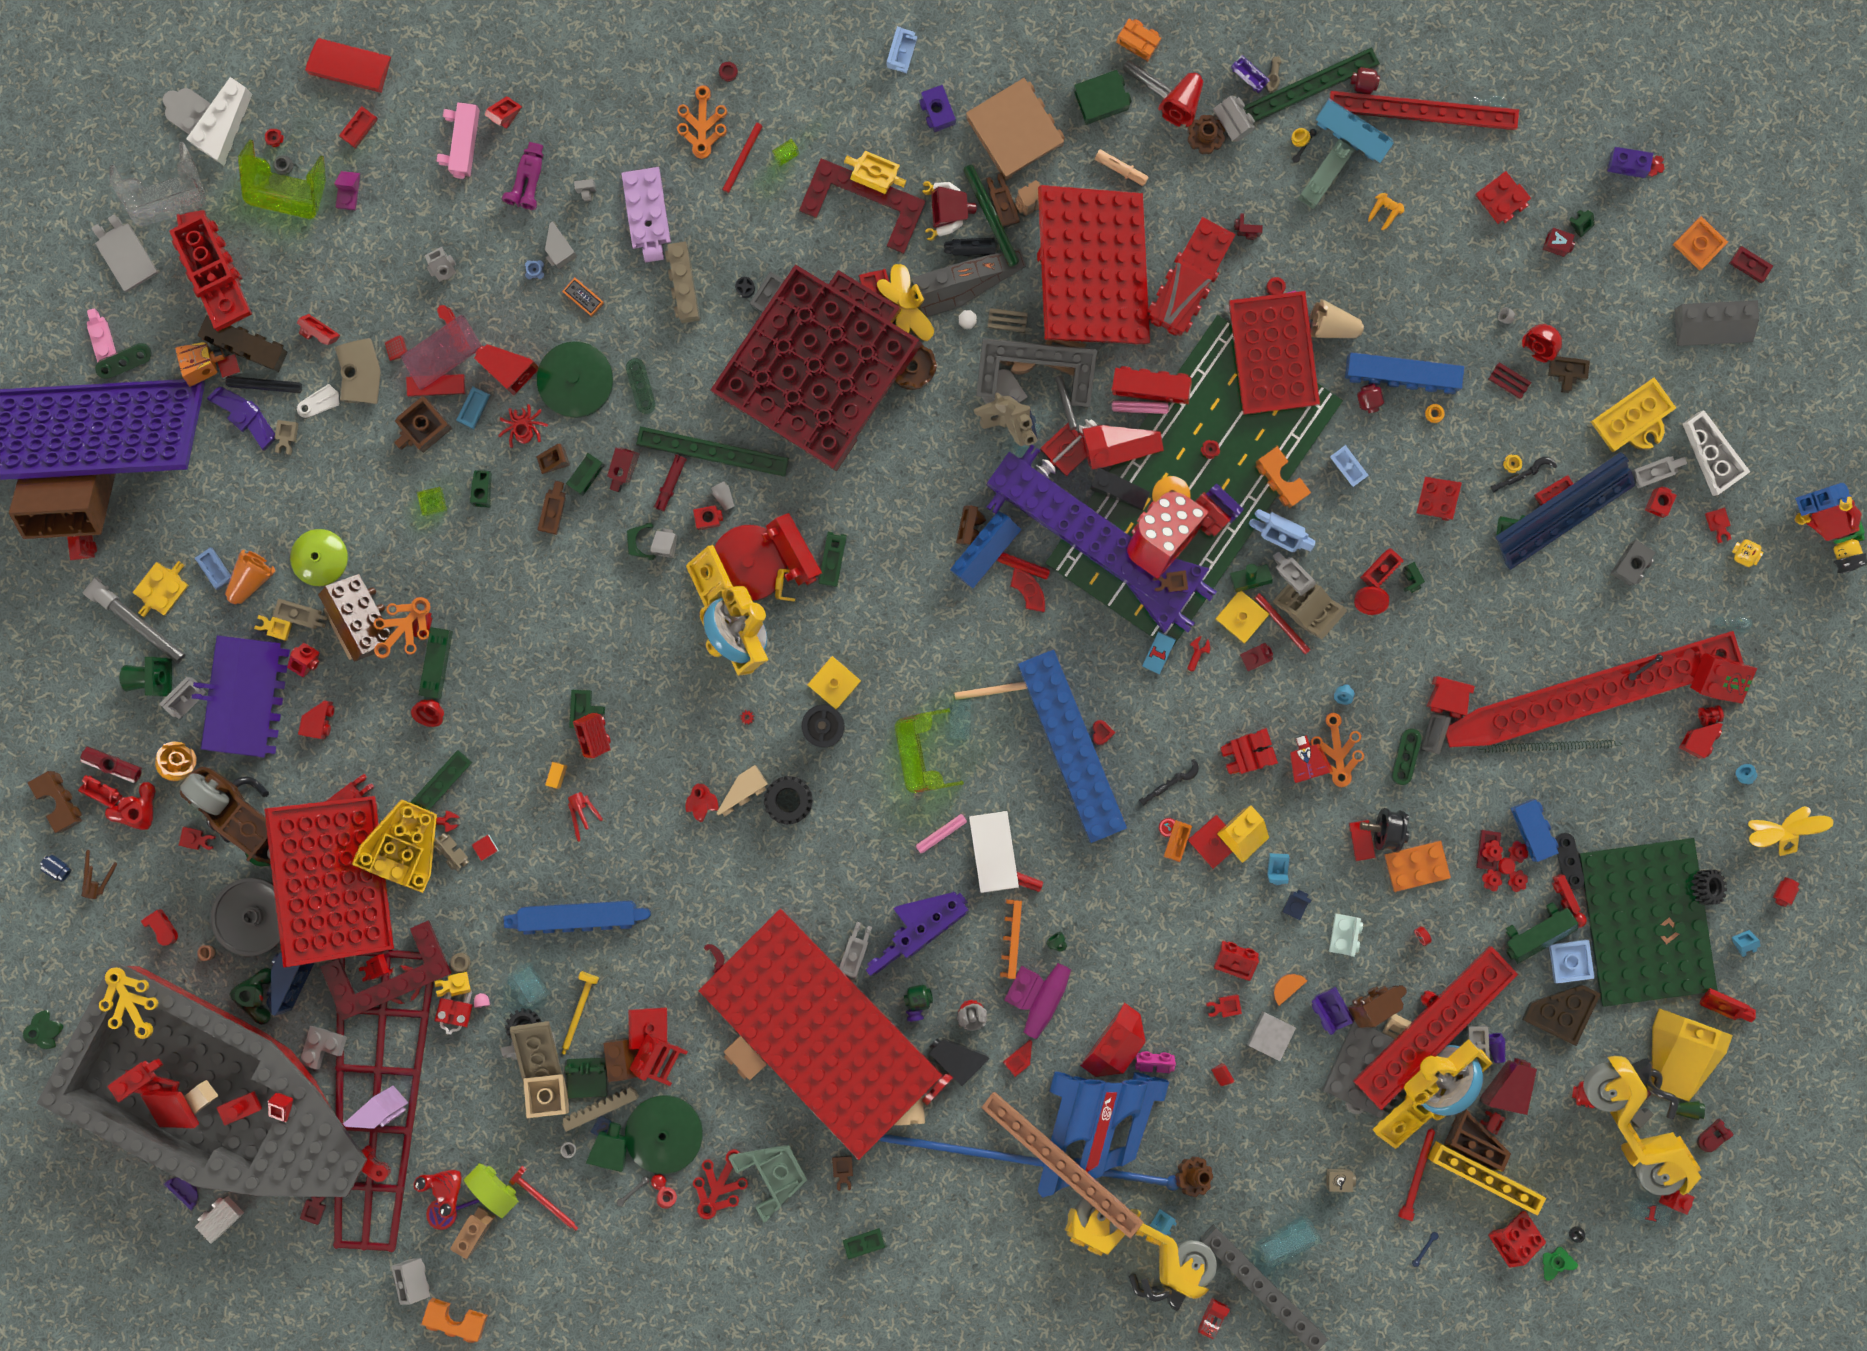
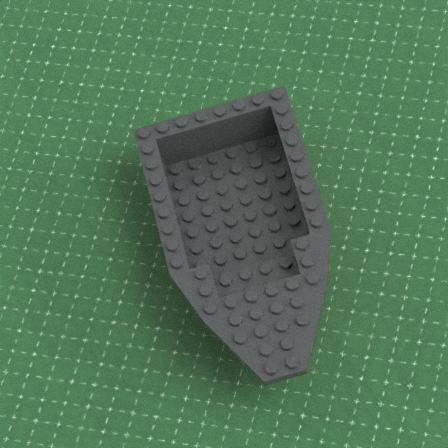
[37,960,367,1197]

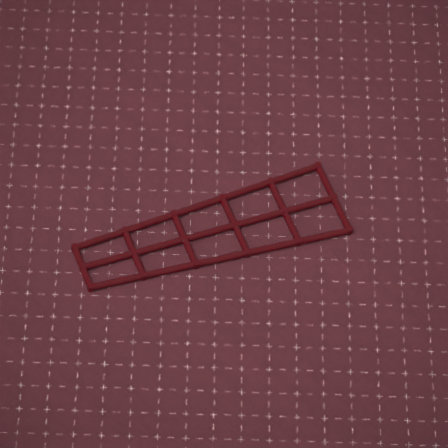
[333,950,434,1252]

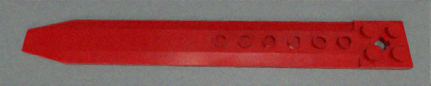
[1445,631,1744,747]

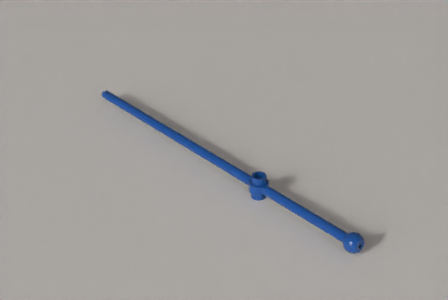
[879,1134,1179,1191]

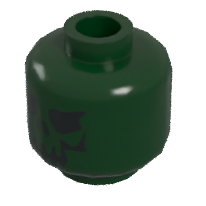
[904,984,933,1011]

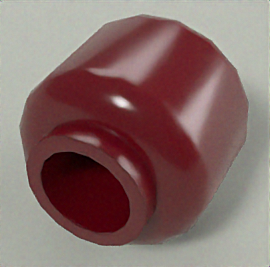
[1350,67,1380,94]
[1357,384,1384,413]

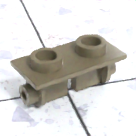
[433,833,469,872]

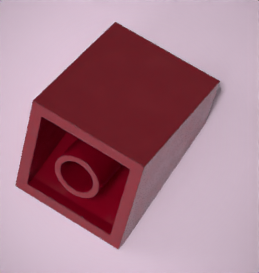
[1480,1058,1537,1115]

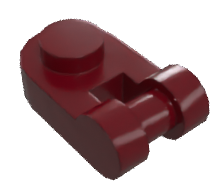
[1697,1118,1734,1152]

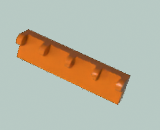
[1000,899,1022,979]

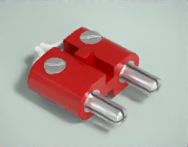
[434,991,473,1035]

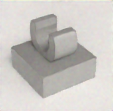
[574,179,596,202]

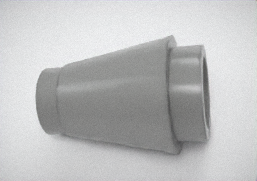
[711,481,735,511]

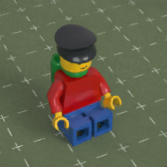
[1794,483,1867,574]

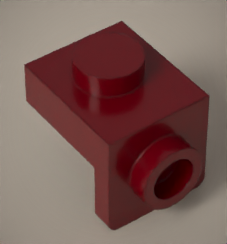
[1234,213,1263,240]
[1240,643,1273,672]

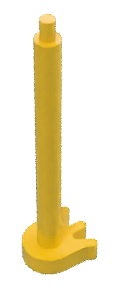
[562,971,599,1054]

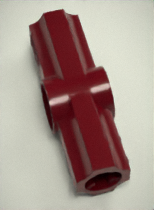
[80,746,142,783]

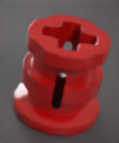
[1698,705,1724,726]

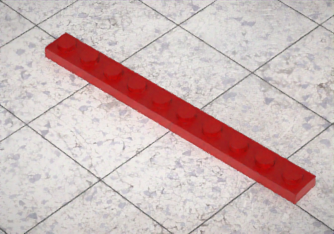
[1329,91,1519,130]

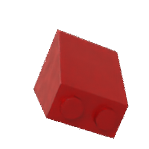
[474,344,539,396]

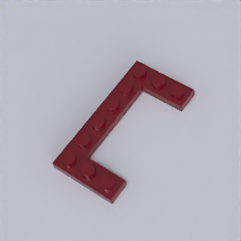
[799,158,926,254]
[320,920,452,1021]

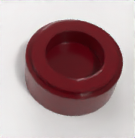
[719,62,738,82]

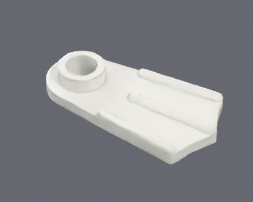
[297,384,340,418]

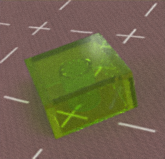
[772,138,799,167]
[417,486,447,516]

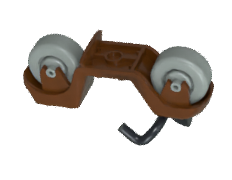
[180,767,271,864]

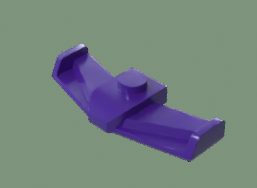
[207,387,275,451]

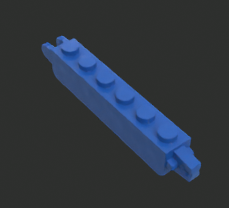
[504,901,651,935]

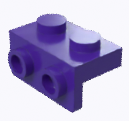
[1312,987,1354,1035]

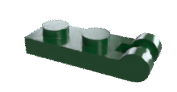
[819,531,847,587]

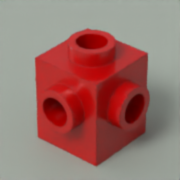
[287,643,320,678]

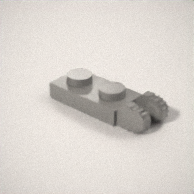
[839,922,872,979]

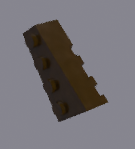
[197,315,288,373]

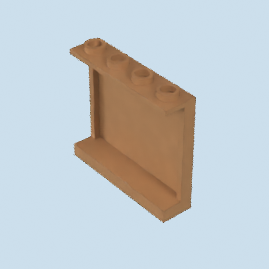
[966,78,1065,181]

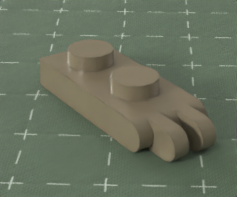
[273,598,328,629]

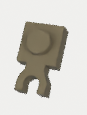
[275,420,298,455]

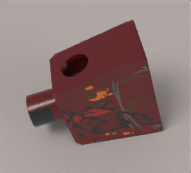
[607,447,640,492]

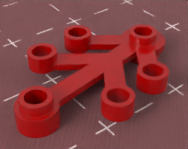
[693,1149,748,1220]

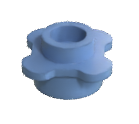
[525,260,544,280]

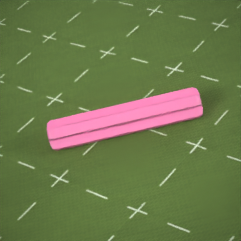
[1112,401,1169,414]
[916,814,967,853]

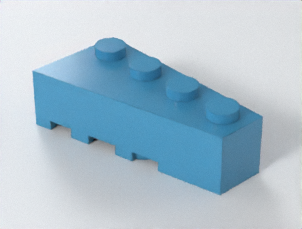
[1316,98,1393,163]

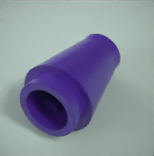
[1489,1033,1506,1063]

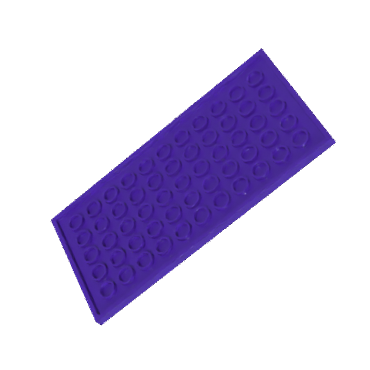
[0,379,205,480]

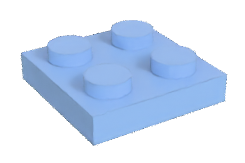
[1549,940,1594,983]

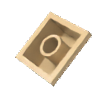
[523,1074,569,1118]

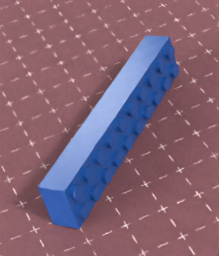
[1018,649,1127,843]

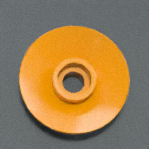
[1152,476,1190,502]

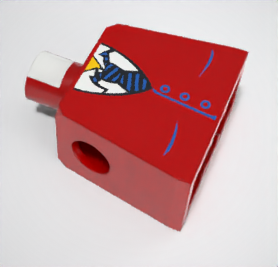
[1290,735,1333,783]

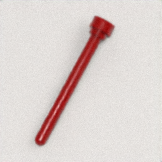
[1398,1129,1435,1221]

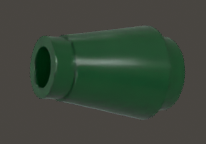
[1676,1101,1705,1121]

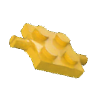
[844,151,907,194]
[133,561,189,617]

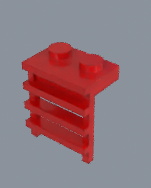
[629,1034,688,1086]

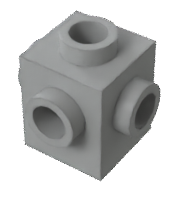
[425,247,456,282]

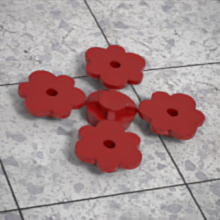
[1482,840,1528,892]

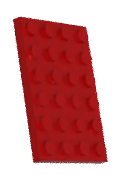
[1229,291,1320,415]

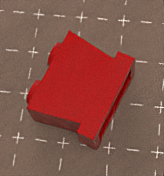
[1426,676,1475,719]

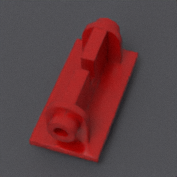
[78,775,122,808]

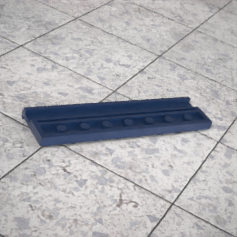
[1495,453,1635,570]

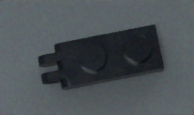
[944,237,996,256]

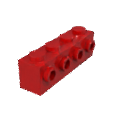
[1112,366,1192,405]

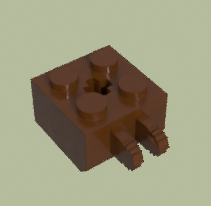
[1347,985,1407,1028]

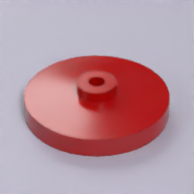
[1354,586,1389,615]

